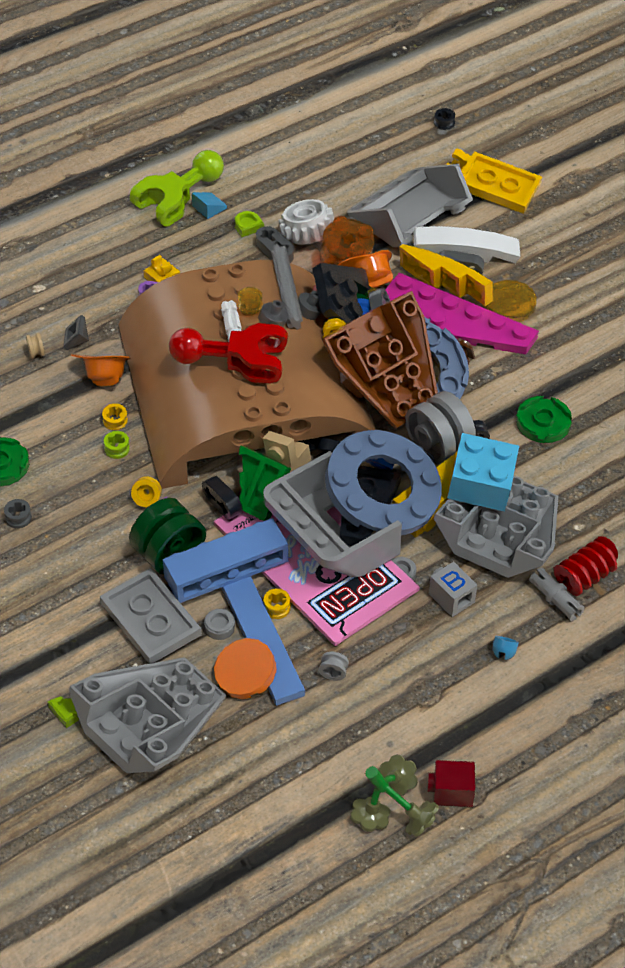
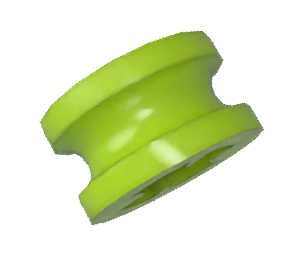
[104,431,130,459]

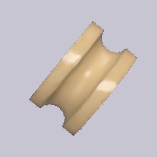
[26,333,45,359]

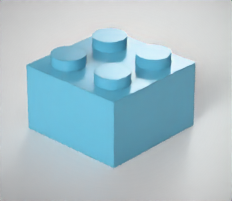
[447,433,519,512]

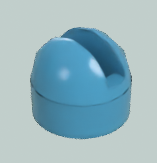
[492,636,519,660]

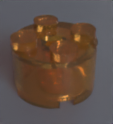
[320,216,374,265]

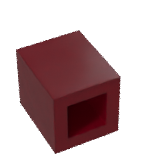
[427,760,475,807]

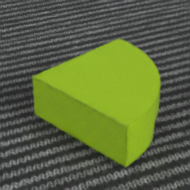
[48,696,79,729]

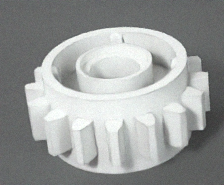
[279,199,335,245]

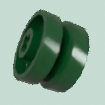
[129,497,206,575]

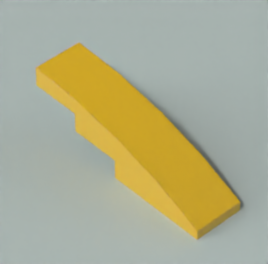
[399,244,493,306]

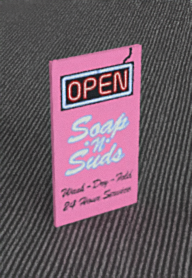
[214,507,420,646]

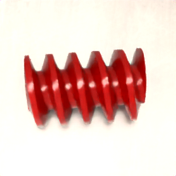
[553,536,618,596]

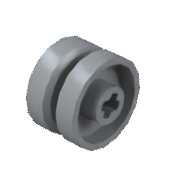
[405,391,476,464]

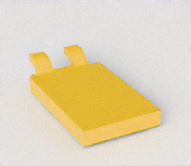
[446,148,542,214]

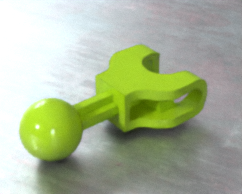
[130,150,224,227]

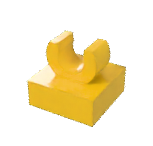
[143,255,180,282]

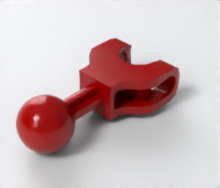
[169,323,288,384]

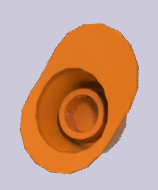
[338,250,393,288]
[71,354,130,387]

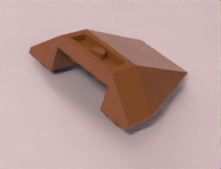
[322,291,438,428]

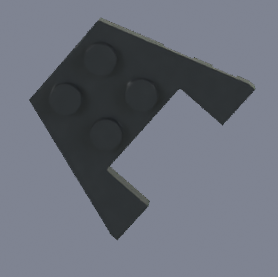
[312,263,370,324]

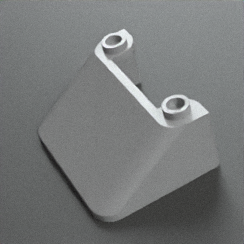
[347,164,473,248]

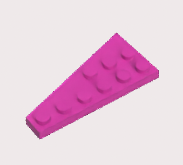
[385,273,539,355]

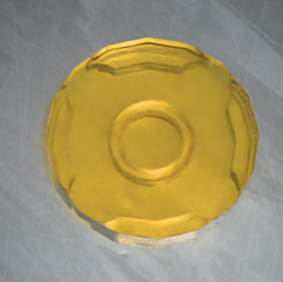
[484,280,537,322]

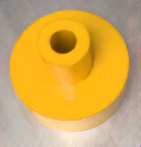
[131,476,162,507]

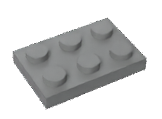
[100,568,202,664]

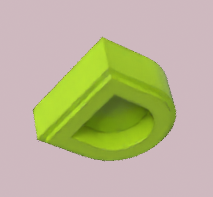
[235,211,264,238]

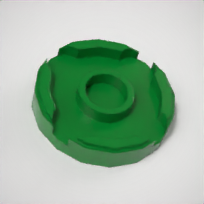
[516,396,572,443]
[0,437,30,487]

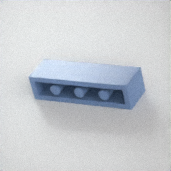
[163,518,288,603]

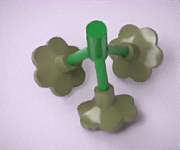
[350,754,439,837]

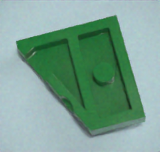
[239,446,291,521]

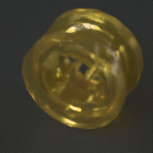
[238,287,263,314]

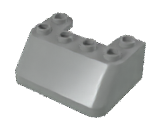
[263,451,402,577]

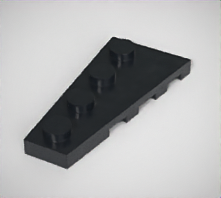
[340,465,401,546]

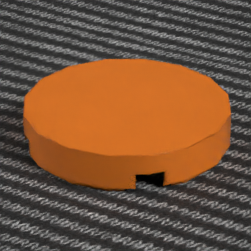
[214,638,277,699]

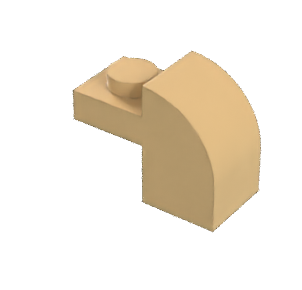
[263,431,311,472]

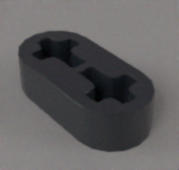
[202,476,243,520]

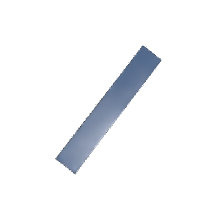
[221,576,305,706]

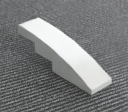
[413,226,520,264]

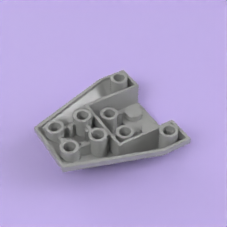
[434,476,558,578]
[69,657,226,773]

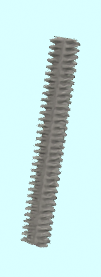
[271,244,303,329]

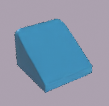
[192,192,227,219]

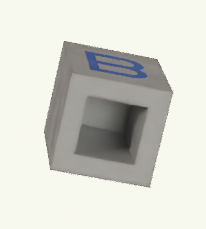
[429,562,477,617]

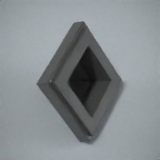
[64,315,89,350]

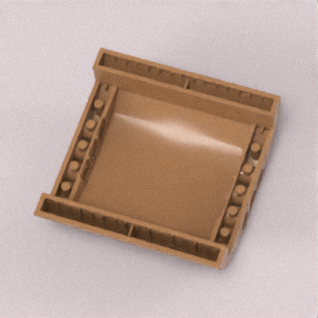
[118,260,376,489]

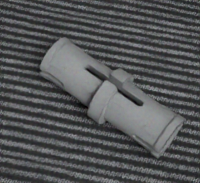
[529,568,585,621]

